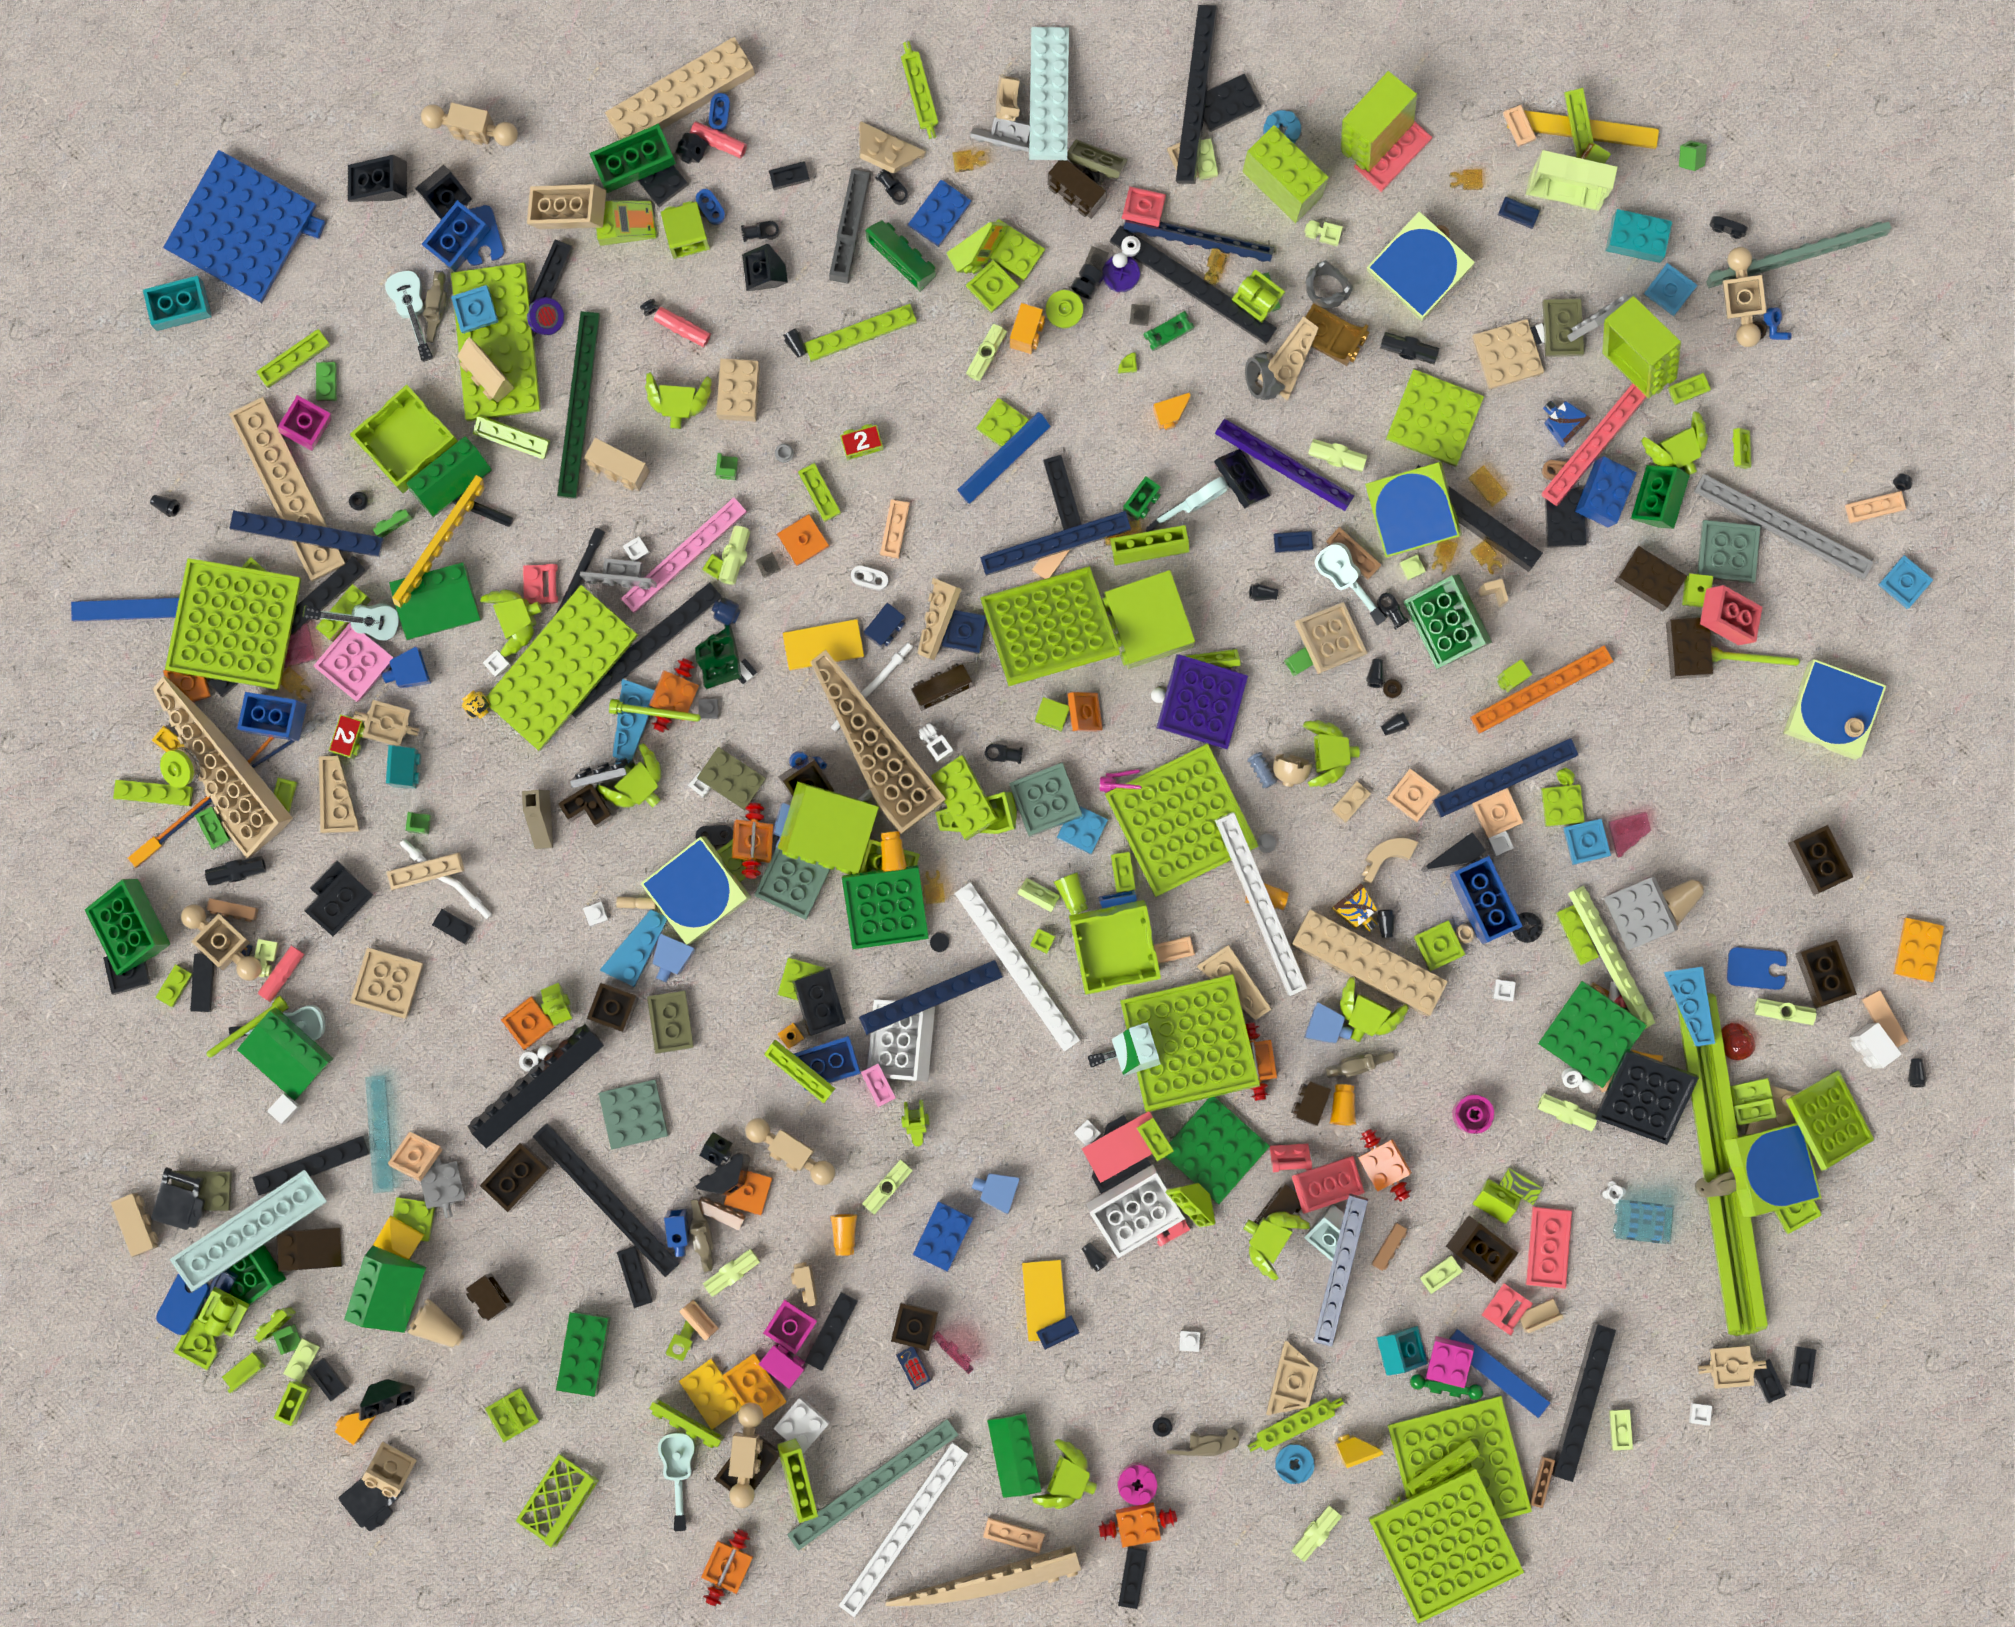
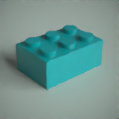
[1605,209,1672,263]
[143,276,212,331]

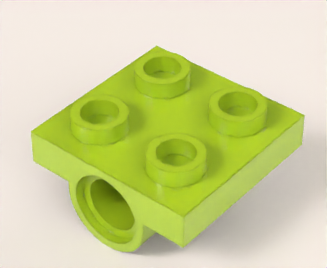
[1232,269,1285,323]
[197,1287,250,1337]

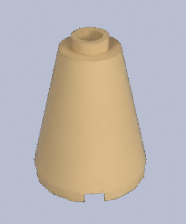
[1662,880,1704,926]
[407,1298,464,1348]

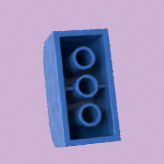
[1450,856,1523,944]

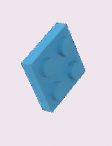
[1644,263,1697,316]
[451,285,499,334]
[1878,555,1933,609]
[1057,806,1108,854]
[1563,819,1611,865]

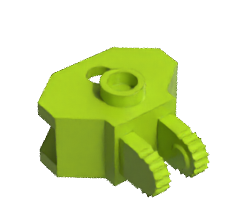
[540,983,573,1026]
[901,1100,930,1147]

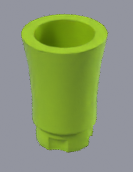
[1053,872,1088,915]

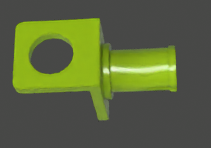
[666,1320,695,1361]

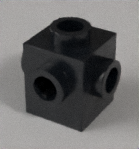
[675,133,708,164]
[699,1132,733,1166]

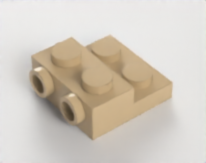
[791,1262,818,1307]
[362,1442,417,1497]

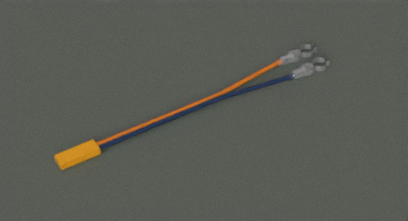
[128,697,328,868]

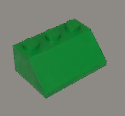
[1631,465,1690,529]

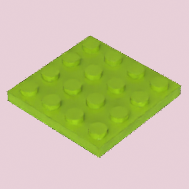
[1385,369,1484,467]
[1786,1070,1874,1170]

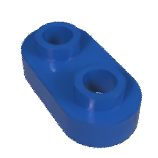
[709,93,730,131]
[696,189,725,225]

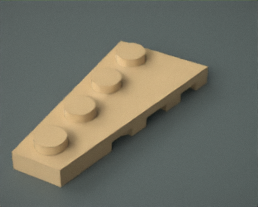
[1258,316,1318,401]
[918,578,961,661]
[319,756,360,833]
[1197,945,1271,1020]

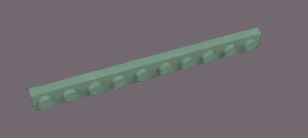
[1706,222,1891,288]
[787,1419,959,1551]

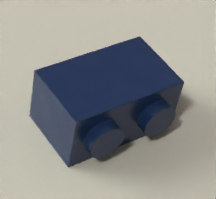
[863,603,906,649]

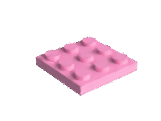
[313,623,393,703]

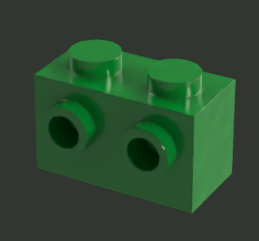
[1122,476,1161,522]

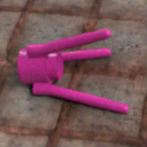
[1100,769,1142,793]

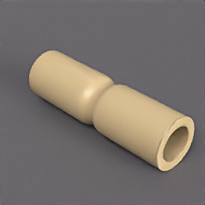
[616,896,656,910]

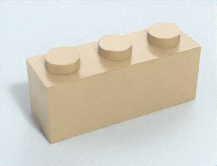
[110,1193,159,1257]

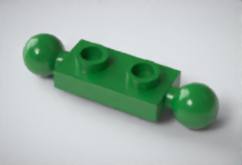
[1410,1374,1483,1400]

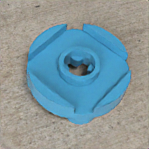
[1263,110,1301,144]
[1275,1444,1314,1484]

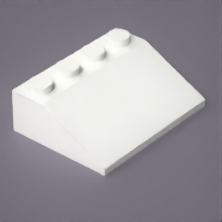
[867,1000,935,1082]
[1086,1165,1185,1258]

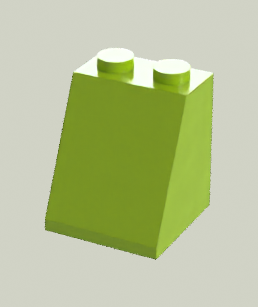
[660,201,710,259]

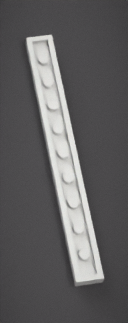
[1215,812,1307,996]
[954,883,1080,1052]
[839,1442,968,1618]

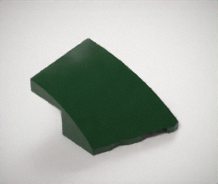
[695,625,742,689]

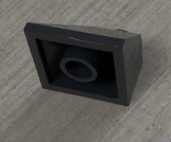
[742,244,788,291]

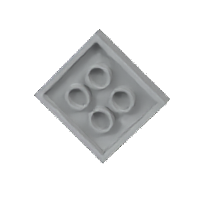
[1567,292,1639,342]
[1604,876,1678,950]

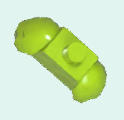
[645,372,712,429]
[1641,411,1708,475]
[480,589,542,657]
[1303,720,1360,787]
[596,743,661,808]
[1340,977,1409,1042]
[1243,1212,1310,1281]
[1032,1439,1097,1509]

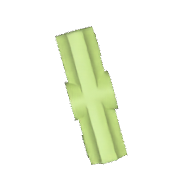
[966,324,1007,381]
[1308,439,1367,472]
[718,526,750,585]
[1754,998,1816,1025]
[1537,1093,1597,1131]
[862,1159,913,1215]
[703,1249,760,1297]
[1291,1505,1342,1562]

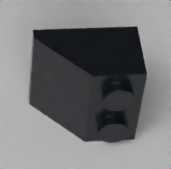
[415,165,472,220]

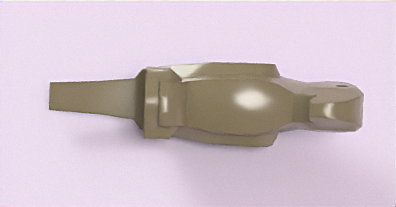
[423,270,447,343]
[1325,1053,1395,1078]
[1695,1167,1736,1198]
[690,1199,714,1272]
[1167,1429,1239,1456]

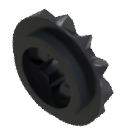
[1512,912,1543,943]

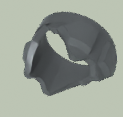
[1305,260,1353,308]
[1245,351,1285,400]

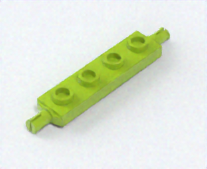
[901,41,938,139]
[1247,1397,1345,1452]

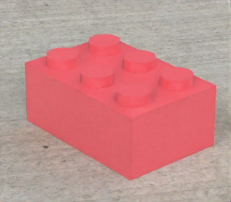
[1700,585,1762,645]

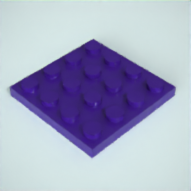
[1156,654,1248,749]

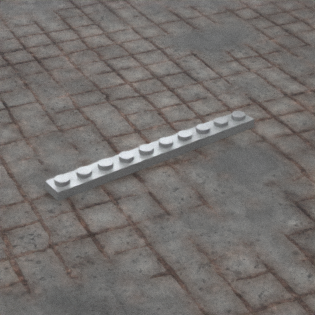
[1694,474,1873,580]

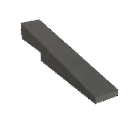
[829,169,870,284]

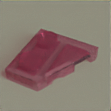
[284,624,316,668]
[1608,812,1651,858]
[933,1331,974,1374]

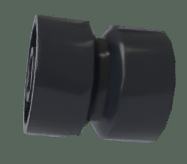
[1071,264,1105,300]

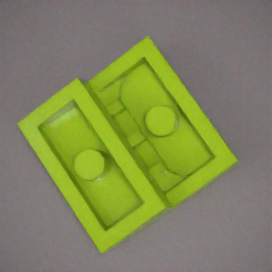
[1730,1078,1777,1125]
[485,1388,539,1443]

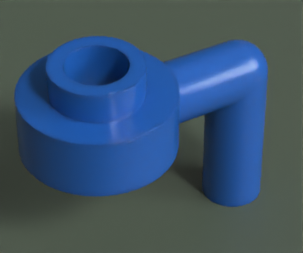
[1764,307,1792,340]
[789,751,827,769]

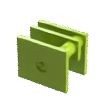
[1682,573,1713,607]
[1035,697,1070,732]

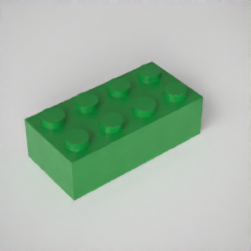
[589,123,676,193]
[556,1311,611,1397]

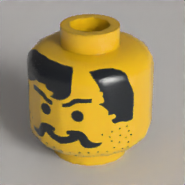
[461,690,490,719]

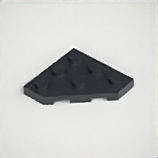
[1091,1115,1151,1194]

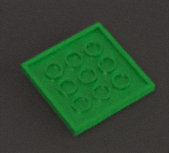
[842,865,929,950]
[1538,980,1647,1088]
[1165,1097,1270,1204]

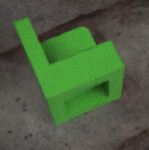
[1679,140,1707,171]
[715,453,738,480]
[1284,647,1314,677]
[405,812,431,835]
[272,1324,301,1355]

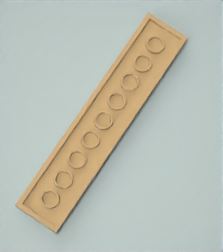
[229,397,345,582]

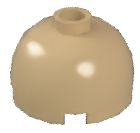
[1273,754,1313,787]

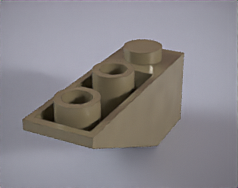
[522,790,553,849]

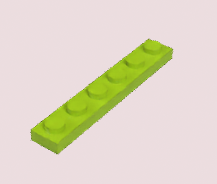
[804,304,917,362]

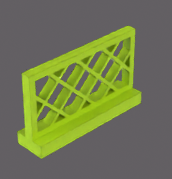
[516,1454,599,1548]

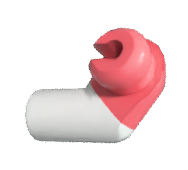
[1609,982,1627,1008]

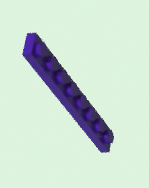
[1215,418,1354,511]

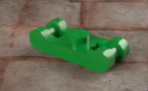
[1143,311,1195,351]

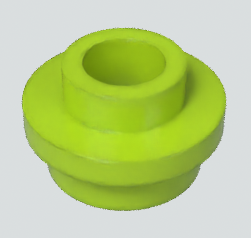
[1556,768,1575,785]

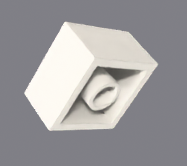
[1850,1023,1902,1069]
[773,1396,830,1454]

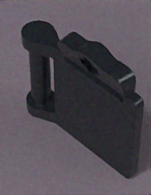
[151,1167,205,1230]
[338,1478,404,1531]

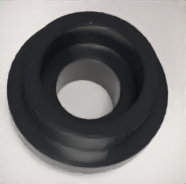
[1893,474,1912,491]
[349,492,368,511]
[1153,1417,1172,1437]

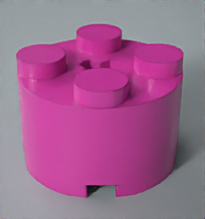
[1452,1095,1494,1134]
[1117,1463,1157,1505]

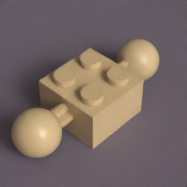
[421,103,518,146]
[1722,247,1766,347]
[181,904,262,981]
[745,1118,835,1186]
[729,1403,763,1508]

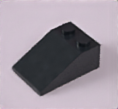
[348,155,407,202]
[1421,832,1486,872]

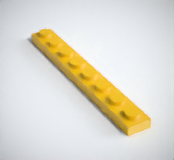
[392,475,485,608]

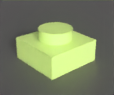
[1400,555,1426,580]

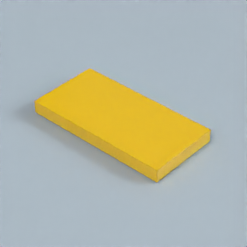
[782,619,864,671]
[1022,1260,1066,1342]

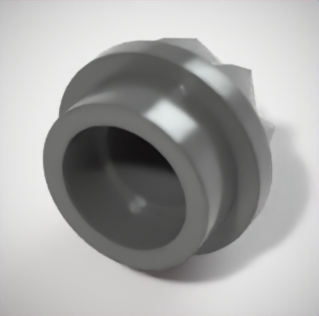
[1083,168,1100,183]

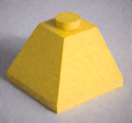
[373,1215,424,1260]
[1335,1434,1384,1468]

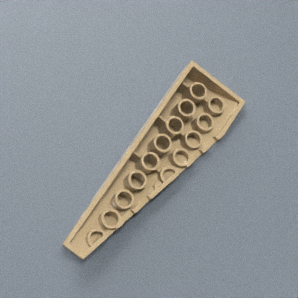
[811,650,946,834]
[153,676,293,858]
[885,1545,1081,1606]

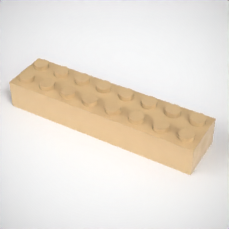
[605,37,755,140]
[1291,910,1448,1017]

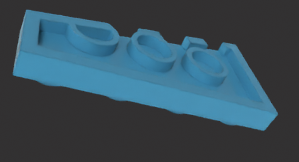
[613,679,655,760]
[600,909,668,987]
[1664,967,1715,1046]

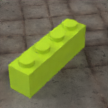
[1110,525,1189,566]
[777,1438,818,1523]

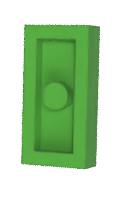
[316,362,337,401]
[373,509,412,538]
[195,806,231,850]

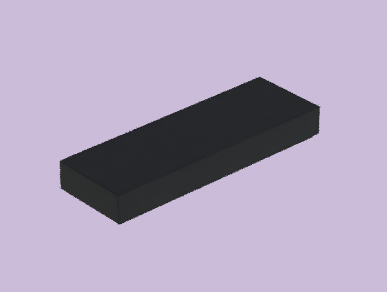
[190,954,214,1012]
[617,1246,653,1308]
[1118,1546,1147,1610]

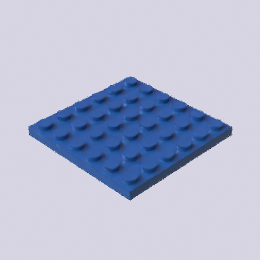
[163,149,317,303]

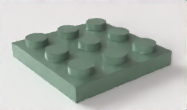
[1697,520,1760,584]
[1009,762,1083,837]
[754,848,831,920]
[598,1079,668,1150]

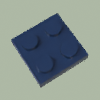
[942,610,986,654]

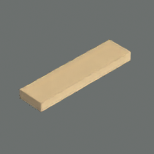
[387,852,465,890]

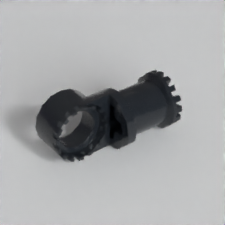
[875,169,908,205]
[741,221,780,242]
[1377,593,1409,630]
[984,744,1023,764]

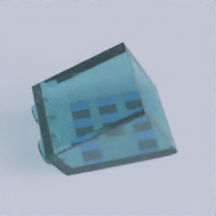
[1613,1199,1674,1244]

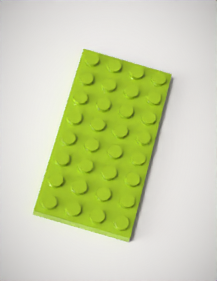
[451,263,541,421]
[486,585,639,751]

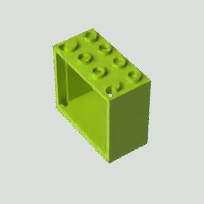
[1602,296,1681,399]

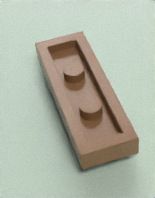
[1326,527,1381,580]

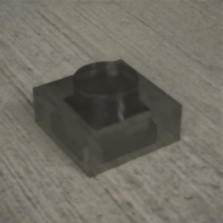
[1085,246,1109,272]
[1129,304,1150,326]
[755,552,781,578]

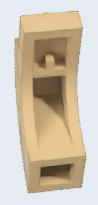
[996,75,1020,121]
[1362,838,1418,884]

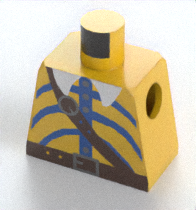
[1332,884,1378,932]

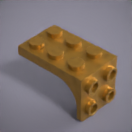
[1305,303,1370,366]

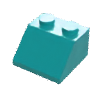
[386,745,421,789]
[1377,1326,1428,1376]

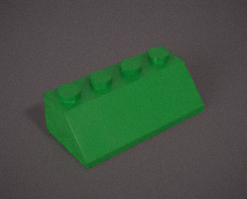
[865,220,936,292]
[406,436,492,518]
[987,1412,1041,1498]

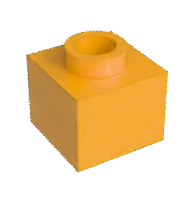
[778,1023,805,1050]

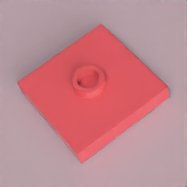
[1122,186,1166,227]

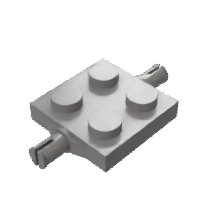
[421,1156,465,1218]

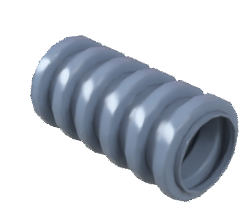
[1247,752,1278,789]

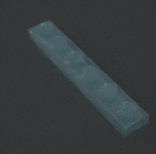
[365,1075,394,1194]

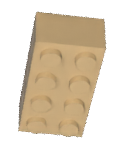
[527,184,606,229]

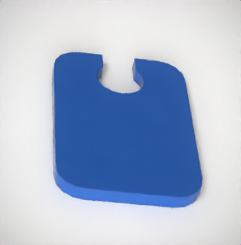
[467,205,504,266]
[1727,947,1787,990]
[156,1273,210,1335]

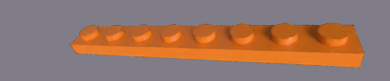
[1470,645,1614,734]

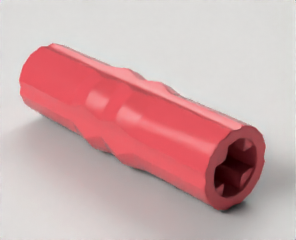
[690,121,747,159]
[654,307,711,348]
[257,945,305,1002]

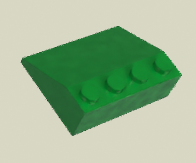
[389,562,481,640]
[1403,574,1492,669]
[85,879,171,975]
[237,1007,334,1101]
[213,1245,287,1306]
[344,1245,427,1333]

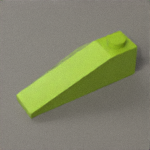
[935,792,1017,834]

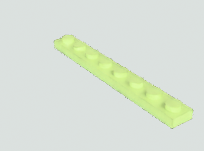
[1568,885,1655,1029]

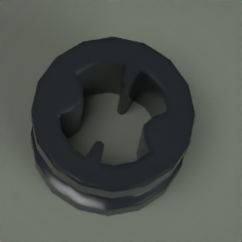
[640,299,659,316]

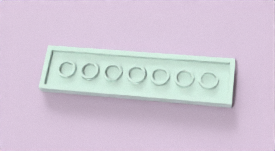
[1029,27,1069,160]
[170,1170,327,1292]

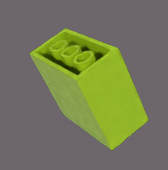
[1341,71,1417,172]
[1242,125,1329,223]
[1102,570,1195,670]
[778,782,879,874]

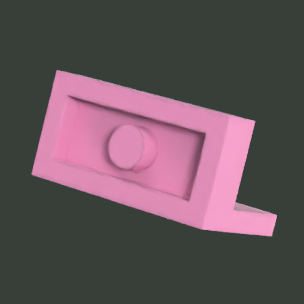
[861,1064,896,1108]

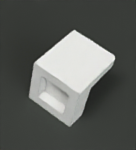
[268,1094,301,1124]

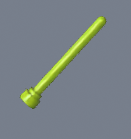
[1711,647,1800,666]
[609,698,701,722]
[206,995,289,1058]

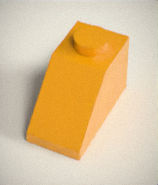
[1152,393,1190,430]
[335,1412,377,1445]

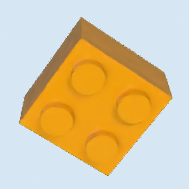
[1010,303,1045,354]

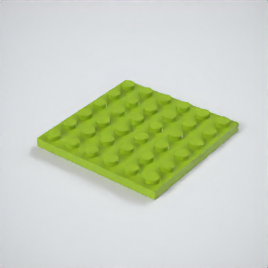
[165,558,301,690]
[980,566,1120,687]
[1104,744,1259,897]
[1120,974,1260,1112]
[1387,1396,1532,1520]
[1368,1467,1524,1624]

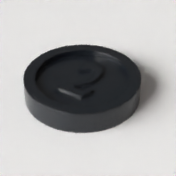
[930,933,949,952]

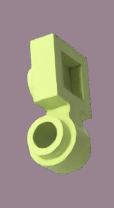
[1304,220,1343,246]
[254,939,279,978]

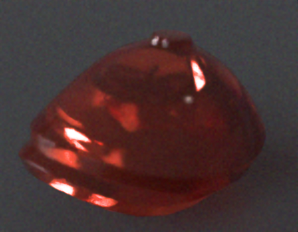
[1721,1023,1755,1061]

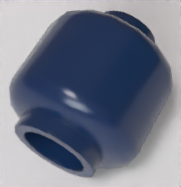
[711,597,741,626]

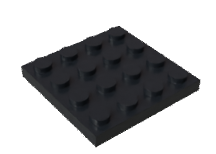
[1595,1049,1699,1145]

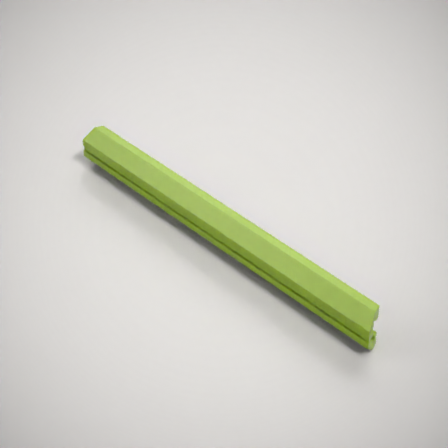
[1676,993,1768,1336]

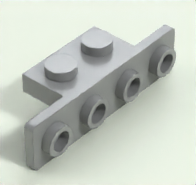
[970,114,1030,152]
[580,559,657,590]

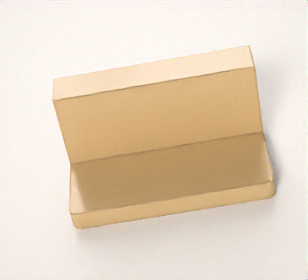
[1478,579,1508,608]
[1520,1299,1564,1333]

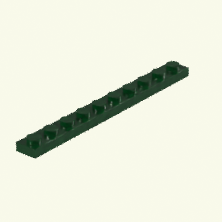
[557,311,600,499]

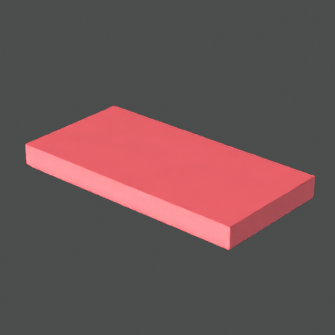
[1354,121,1433,192]
[1082,1112,1153,1183]
[1292,1156,1365,1214]
[1526,1207,1572,1289]

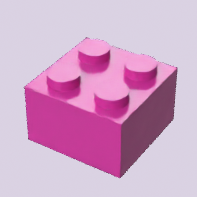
[278,395,331,451]
[763,1299,817,1355]
[1426,1336,1474,1388]
[758,1343,806,1389]

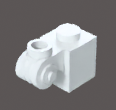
[918,723,953,763]

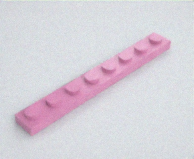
[621,498,747,613]

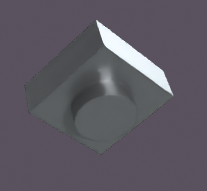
[698,699,718,719]

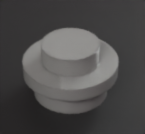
[775,444,794,463]
[1257,834,1276,853]

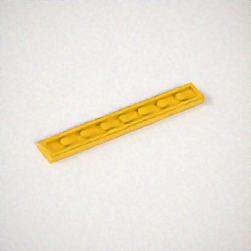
[1507,108,1659,149]

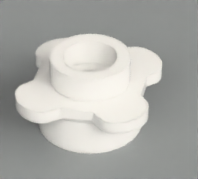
[1602,1181,1626,1204]

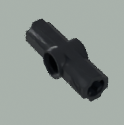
[1380,332,1440,365]
[205,856,266,886]

